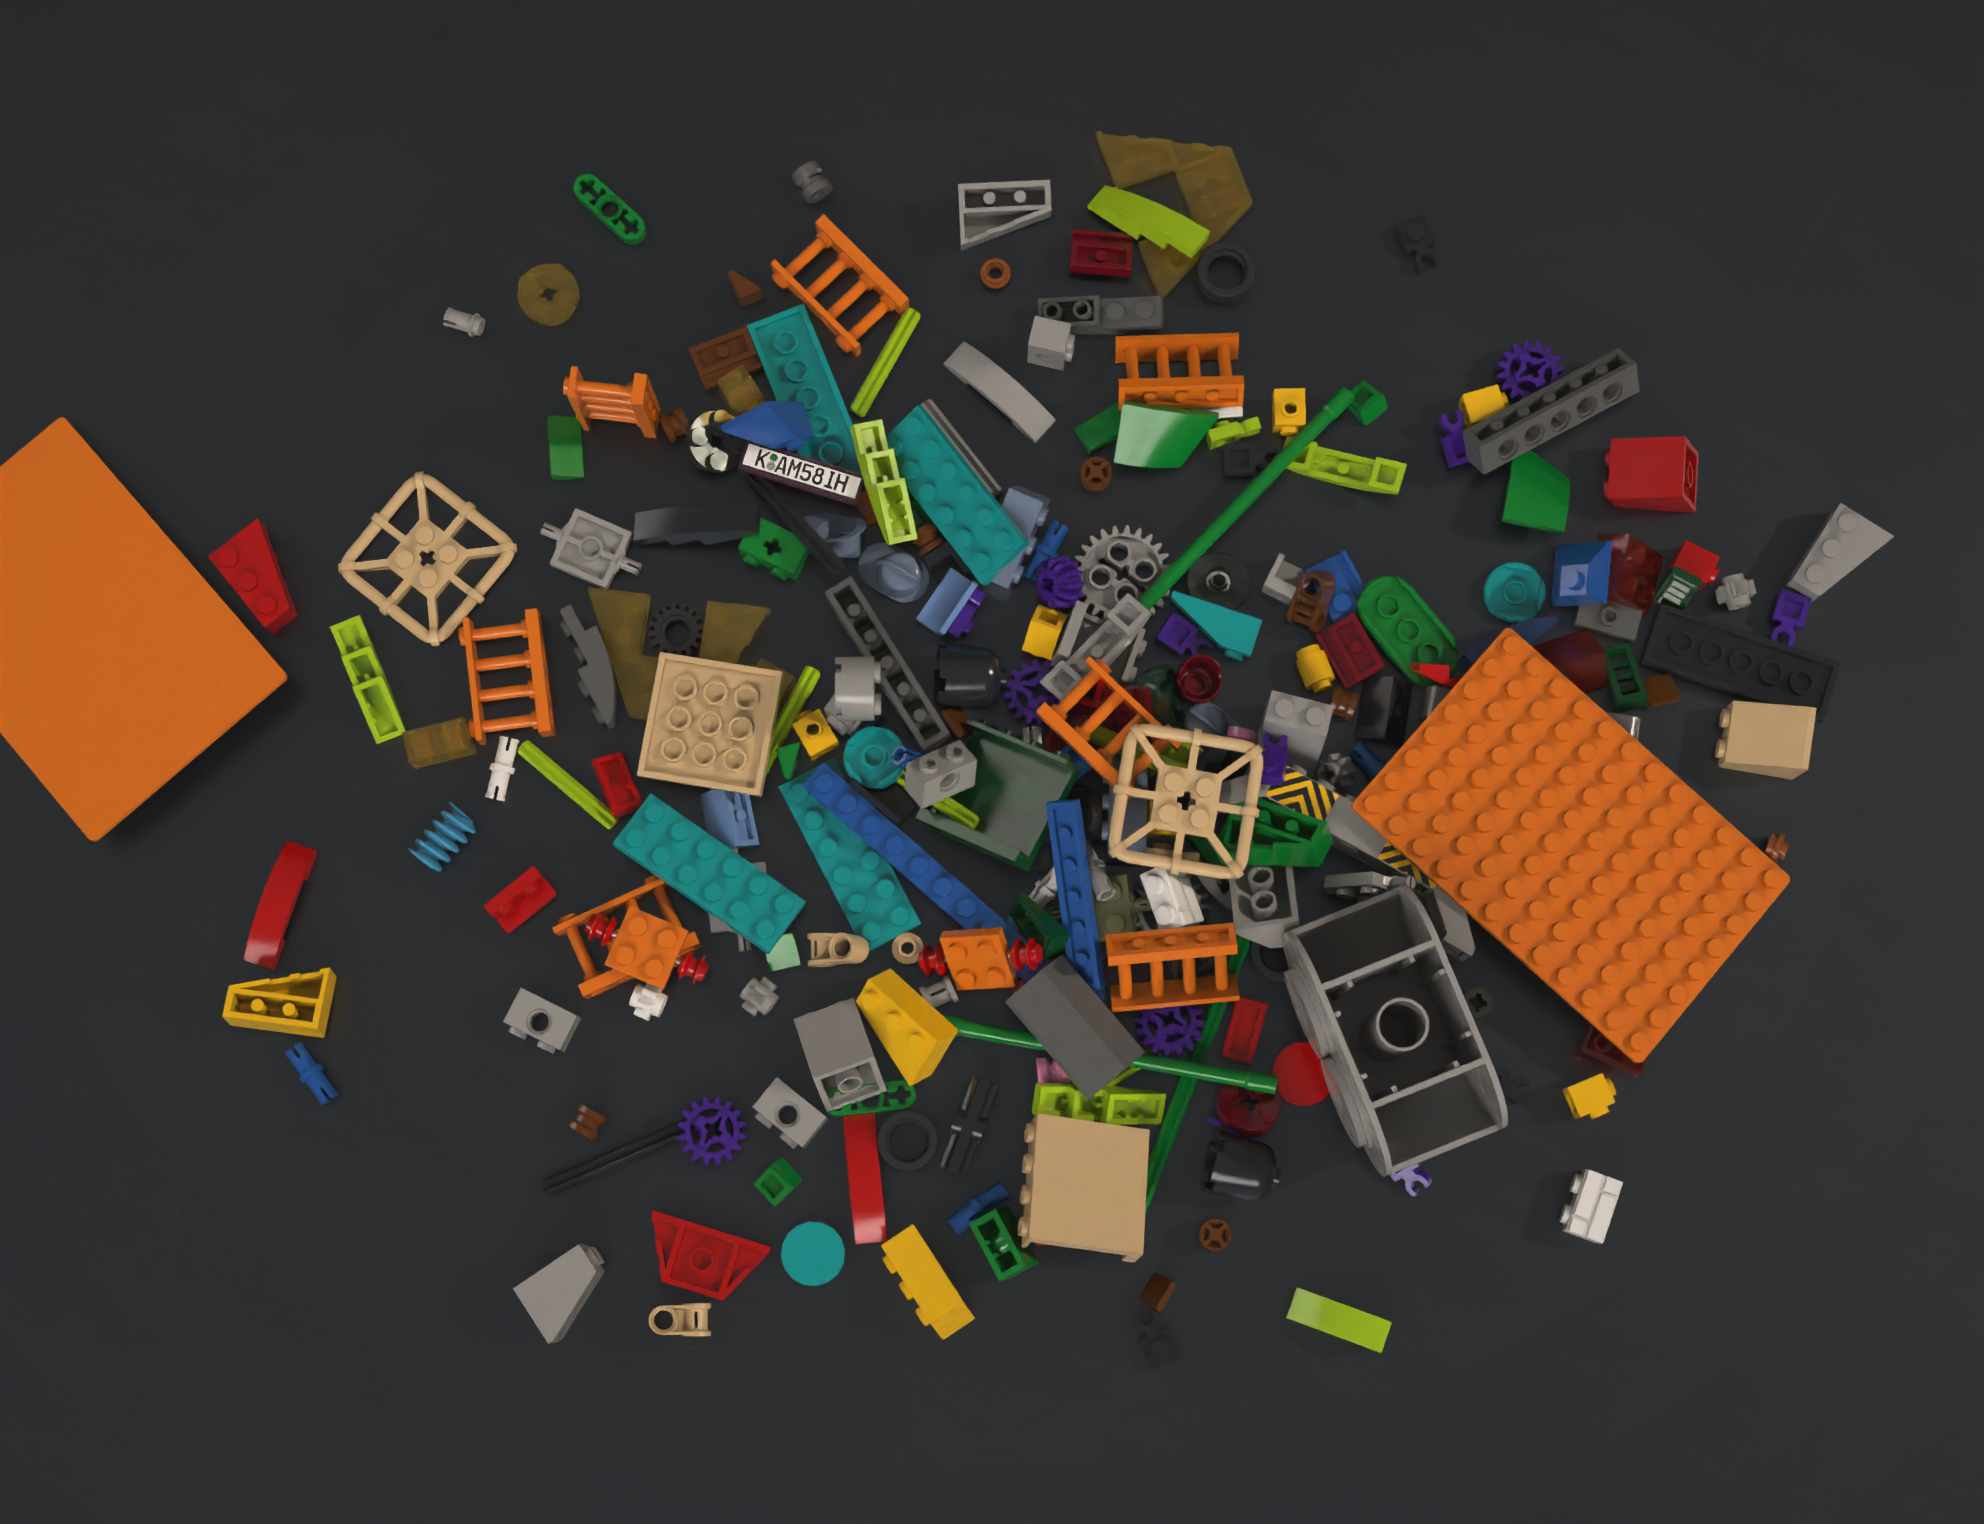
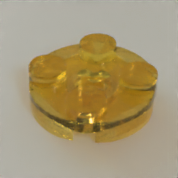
[517,263,580,326]

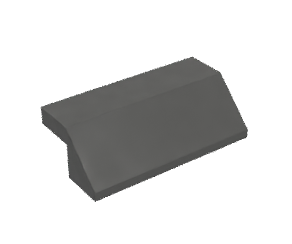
[1005,955,1145,1100]

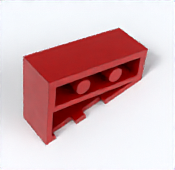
[208,518,298,635]

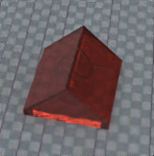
[1532,628,1609,694]

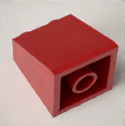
[1604,436,1699,513]

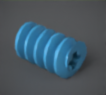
[408,801,476,872]

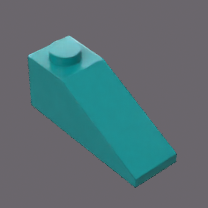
[1170,591,1262,661]

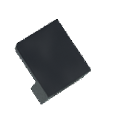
[923,541,971,585]

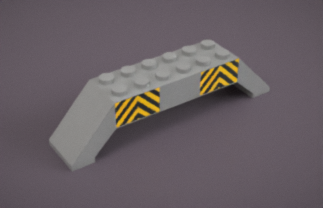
[1187,763,1475,962]

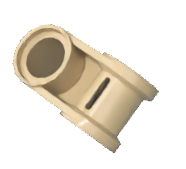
[807,932,869,967]
[649,1303,711,1336]

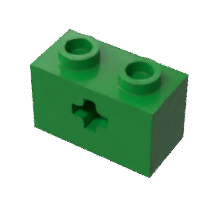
[738,517,810,581]
[969,1206,1039,1282]

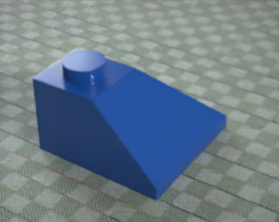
[720,401,815,452]
[1551,541,1612,607]

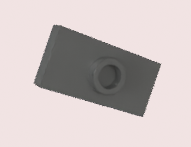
[1573,601,1643,642]

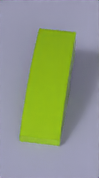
[1286,1287,1392,1353]

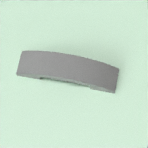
[943,341,1056,444]
[1040,593,1151,701]

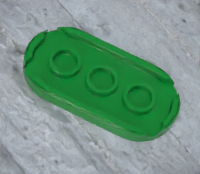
[1356,576,1459,687]

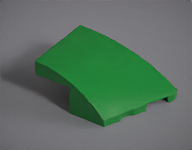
[1114,401,1219,468]
[1501,450,1570,534]

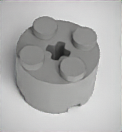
[835,656,881,721]

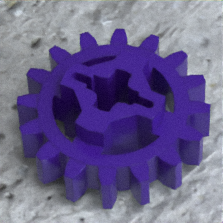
[1496,340,1564,402]
[1004,659,1060,727]
[1135,1004,1205,1058]
[676,1096,746,1166]

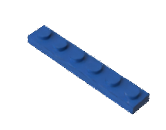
[1045,799,1105,990]

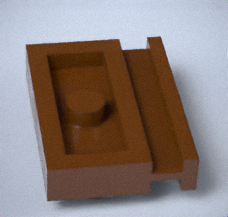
[689,326,763,392]

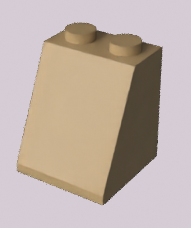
[1715,701,1816,780]

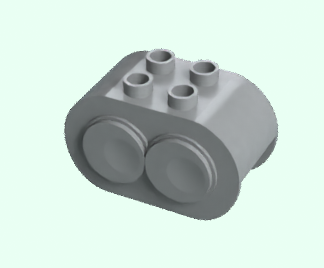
[1282,885,1508,1177]

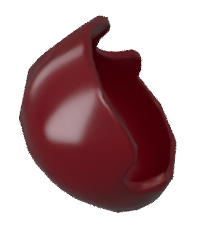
[1175,654,1223,704]

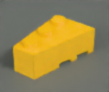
[222,967,337,1038]
[856,968,958,1087]
[881,1224,975,1340]

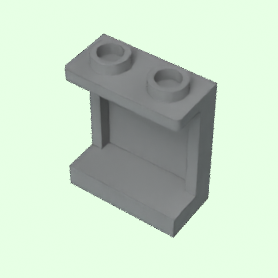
[1050,600,1147,686]

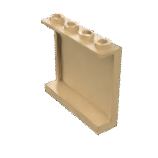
[1018,1113,1150,1262]

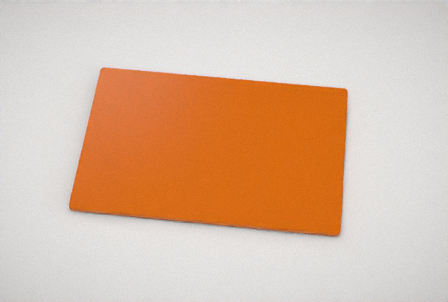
[0,417,287,842]
[1351,628,1790,1063]

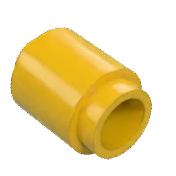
[1295,644,1335,693]

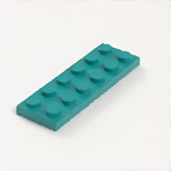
[746,303,862,495]
[886,405,1030,585]
[779,758,921,952]
[613,793,806,954]

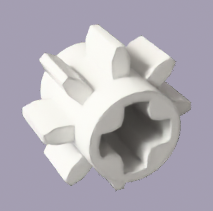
[629,983,668,1021]

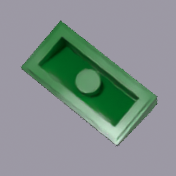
[1074,403,1122,455]
[547,416,585,481]

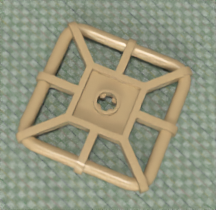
[338,471,517,646]
[1108,723,1264,879]

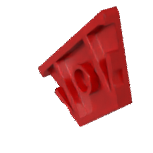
[651,1211,772,1301]

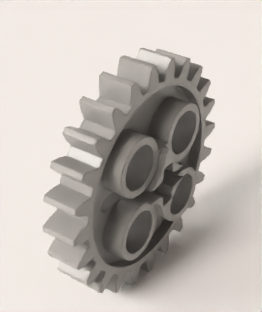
[1075,525,1171,622]

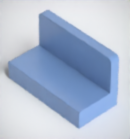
[915,568,979,637]
[700,789,760,850]

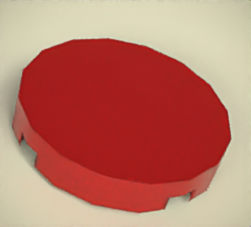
[1271,1043,1329,1106]

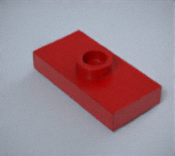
[592,750,643,819]
[1220,996,1268,1066]

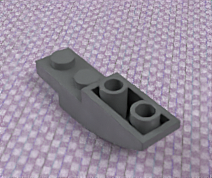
[1038,295,1163,335]
[559,605,618,729]

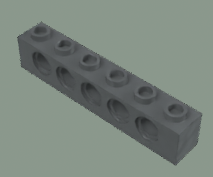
[1462,348,1640,475]
[824,576,951,753]

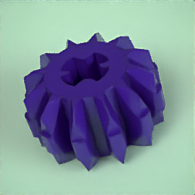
[1034,556,1085,610]

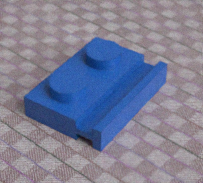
[1305,550,1365,624]

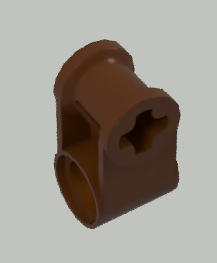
[1287,570,1336,633]

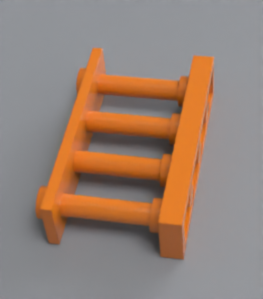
[770,214,910,357]
[1115,333,1244,410]
[563,366,661,438]
[459,608,555,745]
[1036,656,1182,802]
[552,875,702,999]
[1105,923,1240,1012]

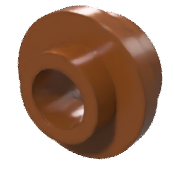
[980,258,1011,289]
[1765,833,1790,863]

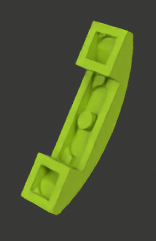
[1283,435,1407,494]

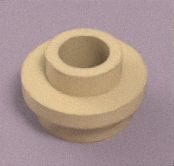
[892,933,923,965]

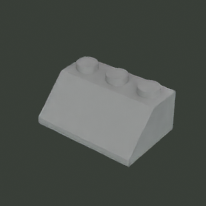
[1229,865,1301,949]

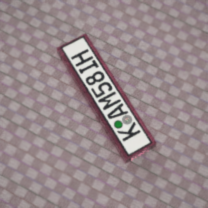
[738,440,864,507]

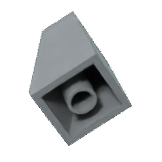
[1256,690,1334,779]
[793,997,887,1113]
[513,1244,605,1344]

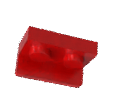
[484,866,557,933]

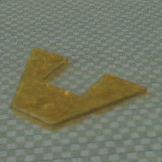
[1095,131,1253,298]
[588,587,771,720]

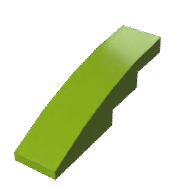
[1087,185,1210,258]
[849,419,918,545]
[330,614,406,744]
[1032,1083,1166,1125]

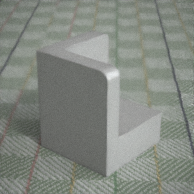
[1261,553,1305,605]

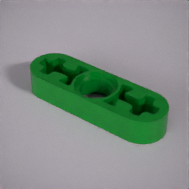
[573,174,646,245]
[827,1080,916,1117]

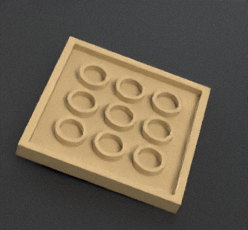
[637,652,785,797]

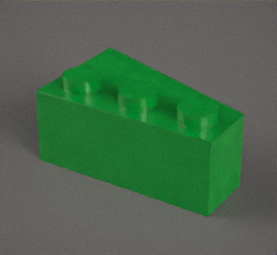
[1217,799,1333,867]

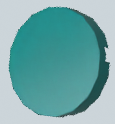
[1483,562,1546,624]
[843,726,905,789]
[781,1221,845,1286]

